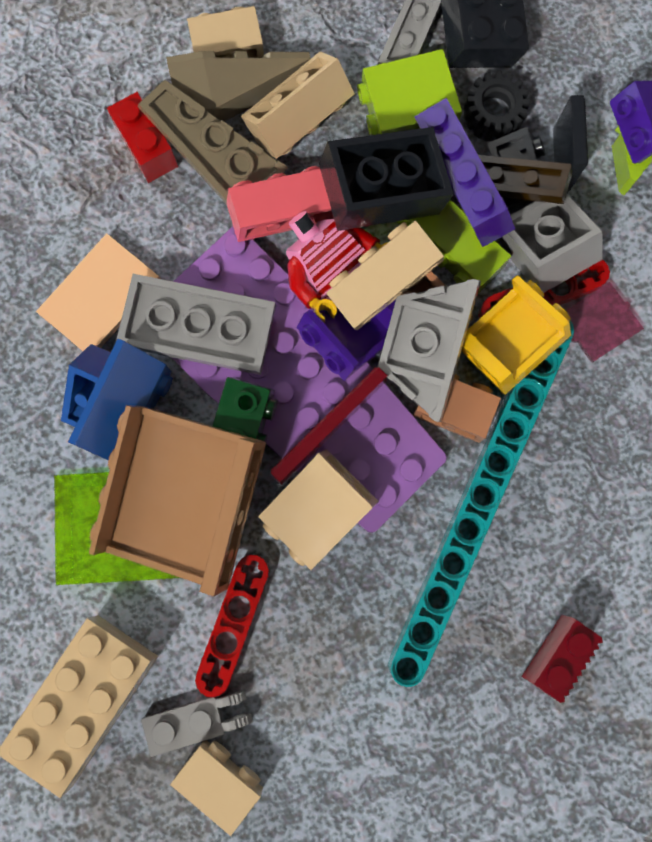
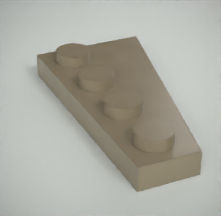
[138,80,289,205]

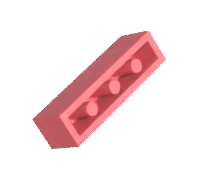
[226,166,334,242]

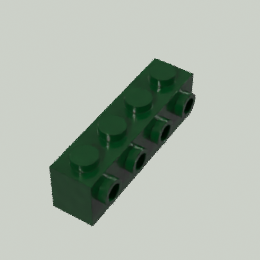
[213,377,278,442]

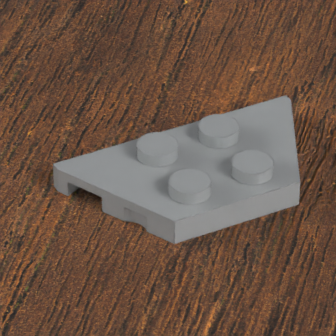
[378,279,481,422]

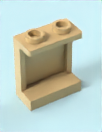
[258,449,379,570]

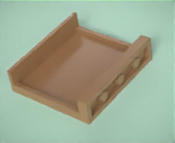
[89,405,266,596]

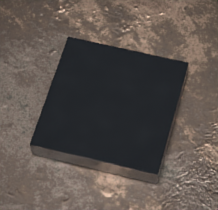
[553,95,588,194]

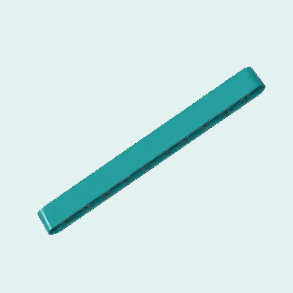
[388,320,574,687]

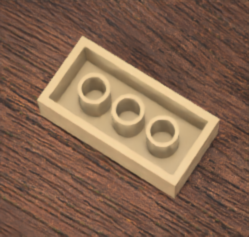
[0,615,159,798]

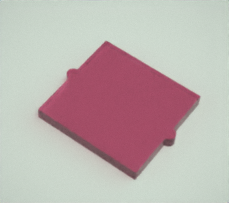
[566,282,644,363]

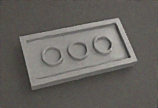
[116,274,276,375]

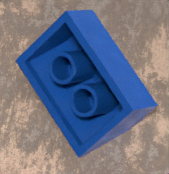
[68,339,173,460]

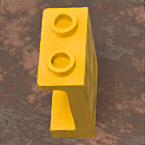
[461,275,571,395]

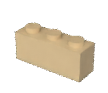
[241,52,355,159]
[326,220,444,330]

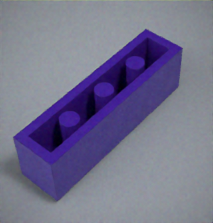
[415,98,515,247]

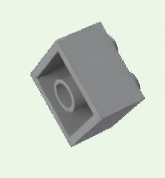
[501,194,603,293]

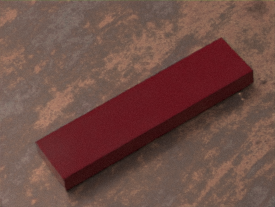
[271,367,388,485]

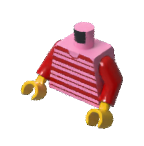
[286,211,388,323]

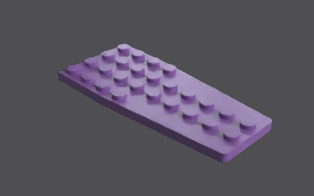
[171,226,446,533]

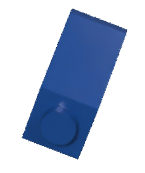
[61,344,111,427]

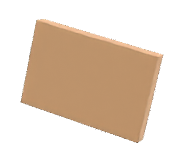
[36,233,161,351]

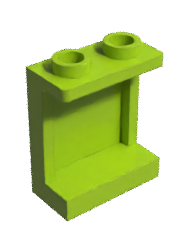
[357,49,462,135]

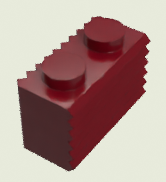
[521,615,603,703]

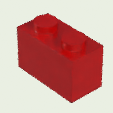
[106,92,178,183]

